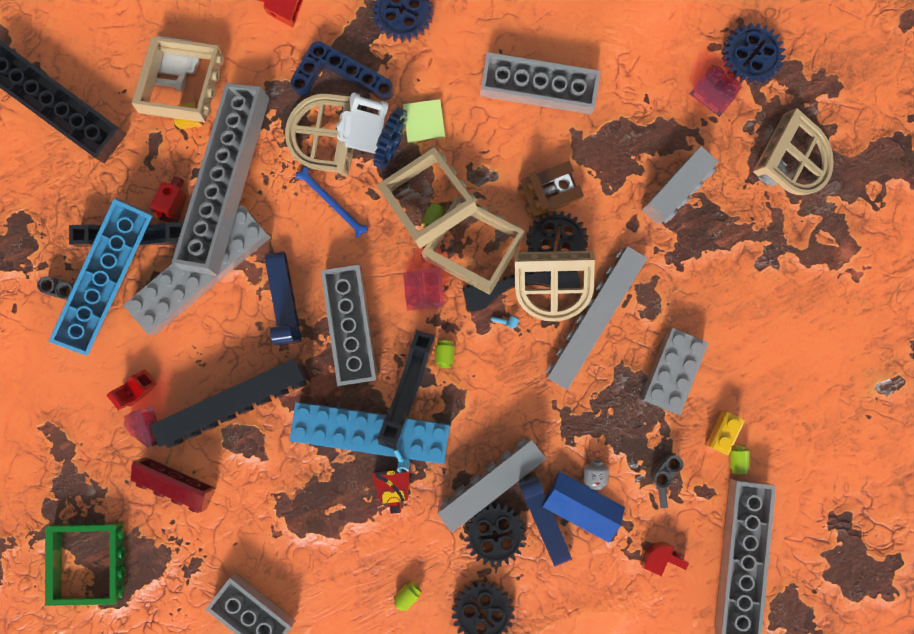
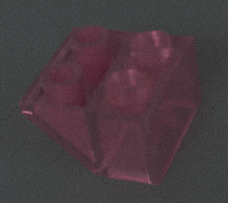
[689,64,742,117]
[403,267,445,311]

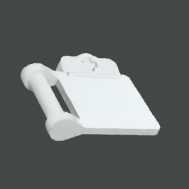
[155,36,201,91]
[336,92,388,154]

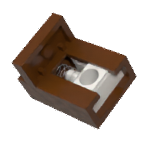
[517,161,584,219]

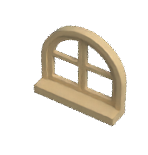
[285,94,362,176]
[753,108,834,195]
[515,251,595,321]

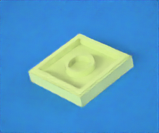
[403,99,445,143]

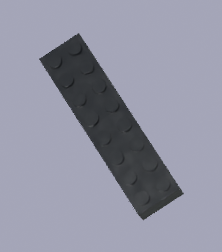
[0,40,127,164]
[149,358,310,448]

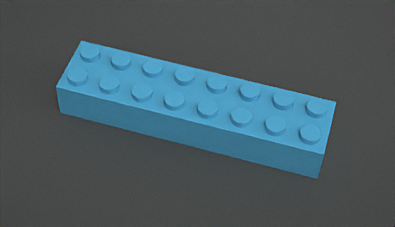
[48,197,152,356]
[289,402,450,464]

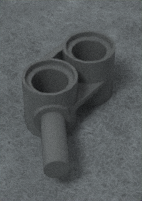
[37,276,75,300]
[650,454,684,508]

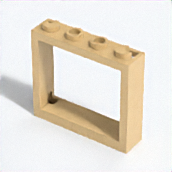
[132,37,224,122]
[377,147,478,248]
[422,196,524,295]

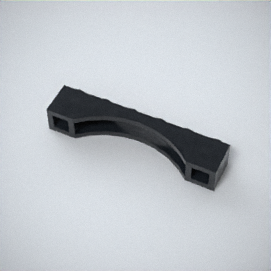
[69,222,184,247]
[463,271,581,313]
[377,330,435,450]

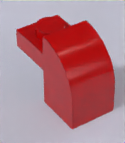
[106,369,157,411]
[640,542,689,577]

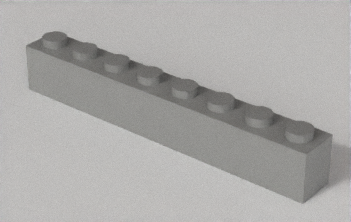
[546,246,647,390]

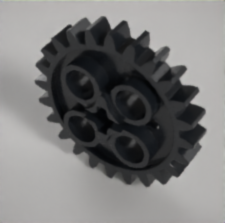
[526,211,589,252]
[464,502,527,567]
[452,579,515,634]

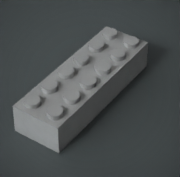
[480,52,601,115]
[321,265,378,386]
[437,437,546,533]

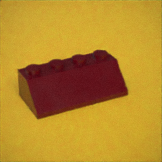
[130,457,216,513]

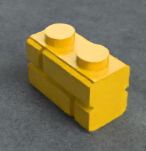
[705,411,745,455]

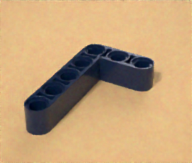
[290,41,394,101]
[265,251,302,346]
[518,471,572,567]

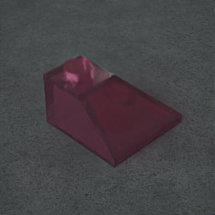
[124,407,158,448]

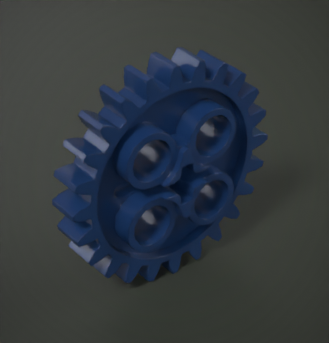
[372,0,434,43]
[722,23,785,86]
[373,107,408,169]

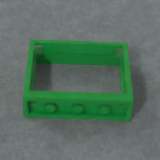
[45,522,125,606]

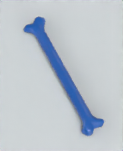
[295,167,368,238]

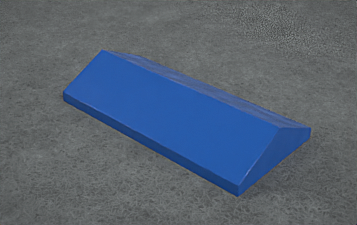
[542,471,625,543]

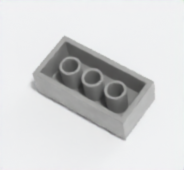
[642,146,719,225]
[640,328,709,415]
[205,573,296,634]

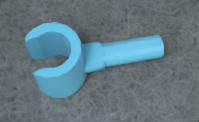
[491,316,519,329]
[393,449,410,473]

